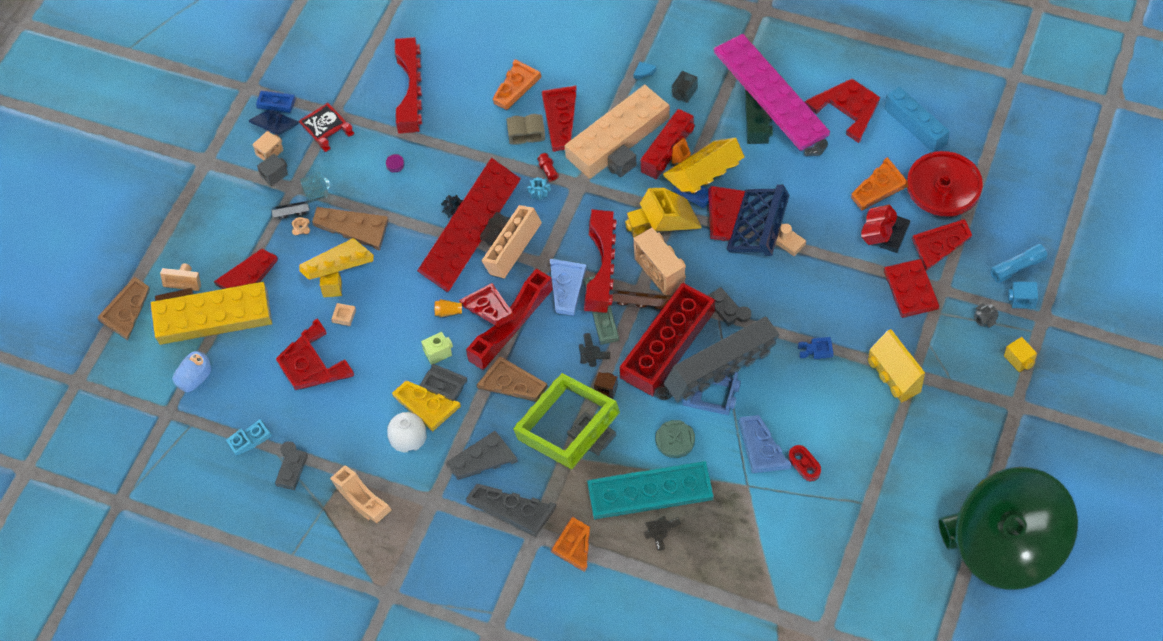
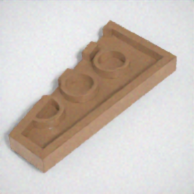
[312,207,389,251]

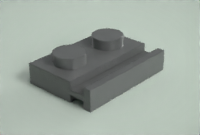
[419,364,467,401]
[567,411,616,456]

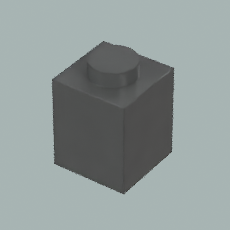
[257,154,288,187]

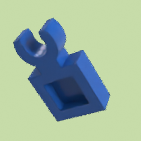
[798,337,834,359]

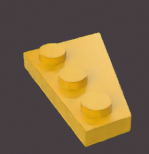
[392,380,461,432]

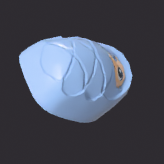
[172,351,211,392]

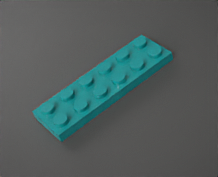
[587,461,714,520]

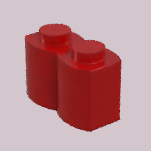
[861,205,897,245]

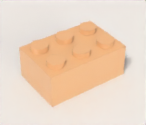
[633,228,686,296]

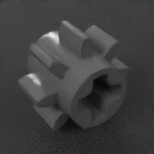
[974,303,999,328]

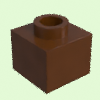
[594,372,618,399]

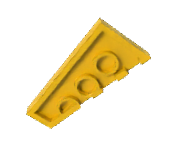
[299,238,374,280]

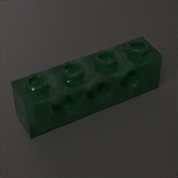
[745,89,773,144]

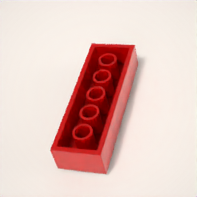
[619,282,715,397]

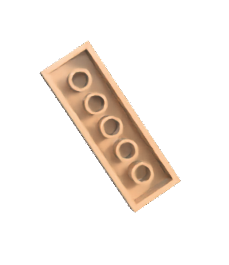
[565,85,670,179]

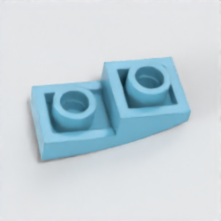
[226,419,273,456]

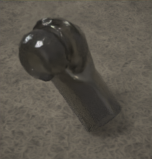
[804,139,828,156]

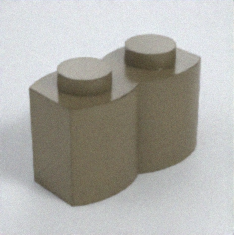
[507,114,545,144]

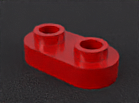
[788,445,821,481]

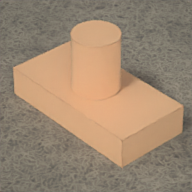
[776,224,806,256]
[160,264,201,291]

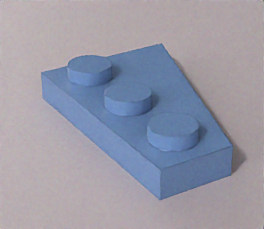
[739,415,792,473]

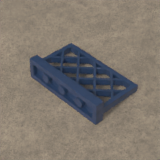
[727,184,790,256]

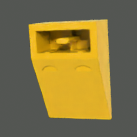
[640,188,702,232]

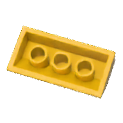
[663,138,745,193]

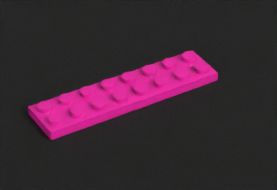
[714,34,830,151]

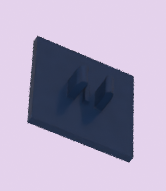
[249,110,299,135]

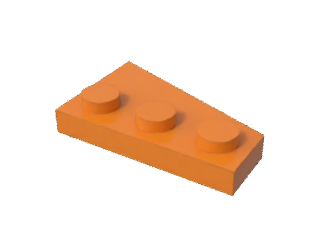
[493,59,542,110]
[851,157,907,211]

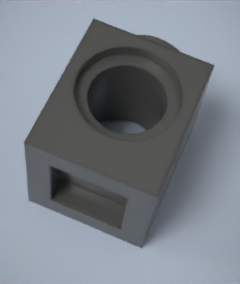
[608,144,637,178]

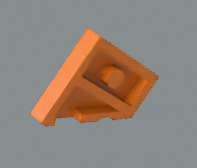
[551,517,590,572]

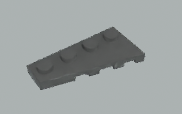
[466,484,556,537]

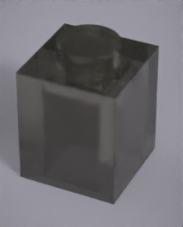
[672,71,698,103]

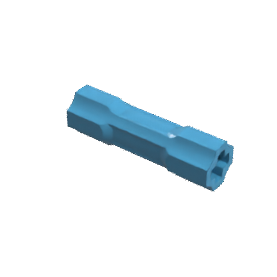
[990,244,1048,283]

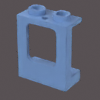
[683,372,741,416]

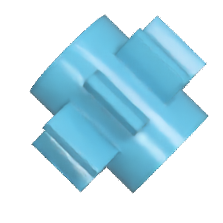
[527,177,551,201]

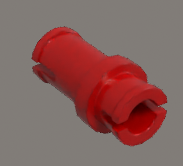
[537,153,559,182]

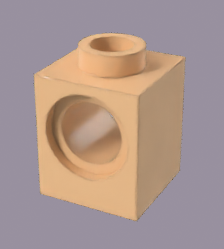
[252,131,283,160]

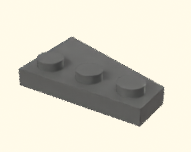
[446,431,518,480]

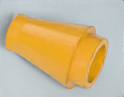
[434,299,462,318]

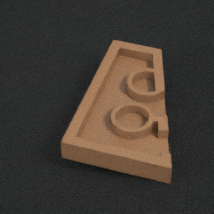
[97,277,150,341]
[477,356,548,402]

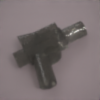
[579,333,610,367]
[643,516,681,551]

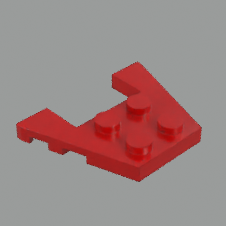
[804,79,880,143]
[276,318,354,390]

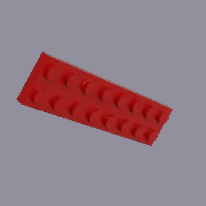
[417,157,521,292]

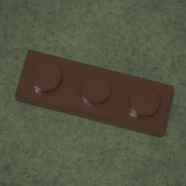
[612,290,671,310]

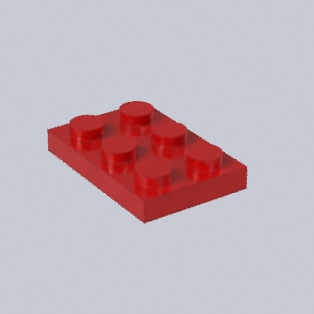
[884,259,939,318]

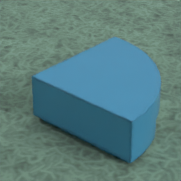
[633,62,656,79]

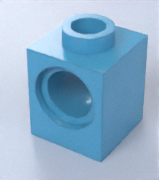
[1008,282,1038,309]

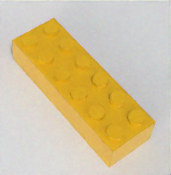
[151,282,272,345]

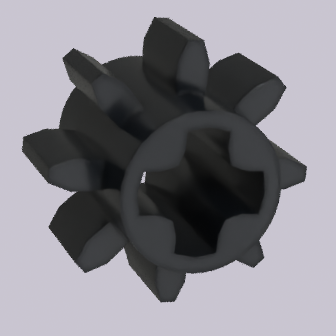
[441,194,463,218]

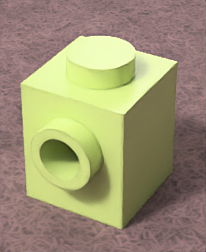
[421,332,453,365]

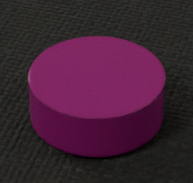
[386,154,404,173]

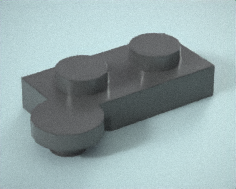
[707,287,751,327]
[275,441,308,490]

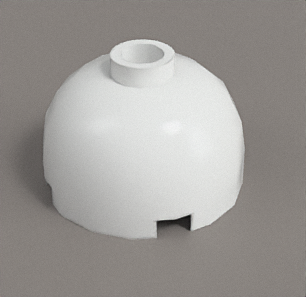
[387,412,427,453]

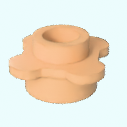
[291,217,310,236]

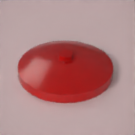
[907,151,983,216]

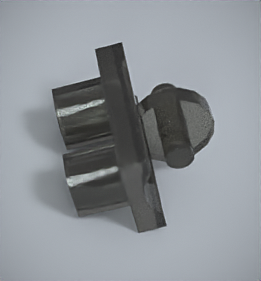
[480,212,510,246]

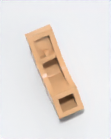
[330,466,391,523]

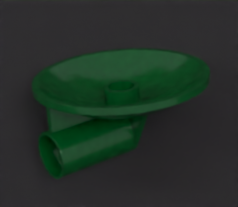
[938,467,1078,590]

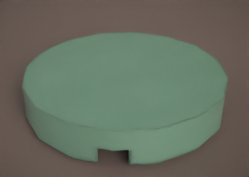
[656,420,695,458]

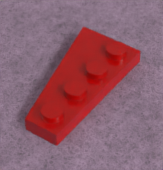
[542,85,577,152]

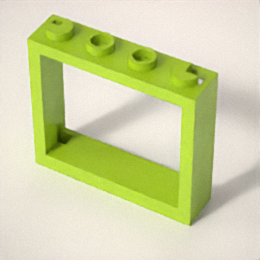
[513,373,620,470]

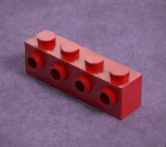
[641,109,695,180]

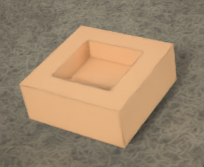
[331,303,356,326]

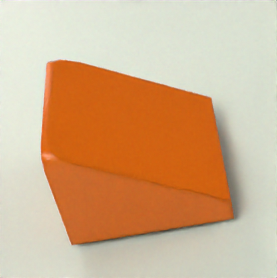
[672,138,691,164]

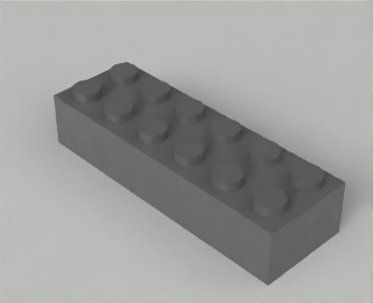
[664,316,780,403]

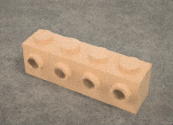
[481,205,542,278]

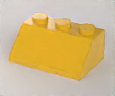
[868,329,925,403]

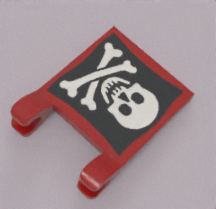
[299,103,354,152]

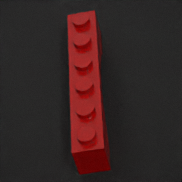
[395,37,423,134]
[584,209,617,313]
[466,268,553,370]

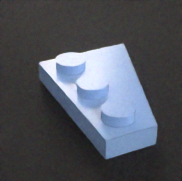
[550,259,587,316]

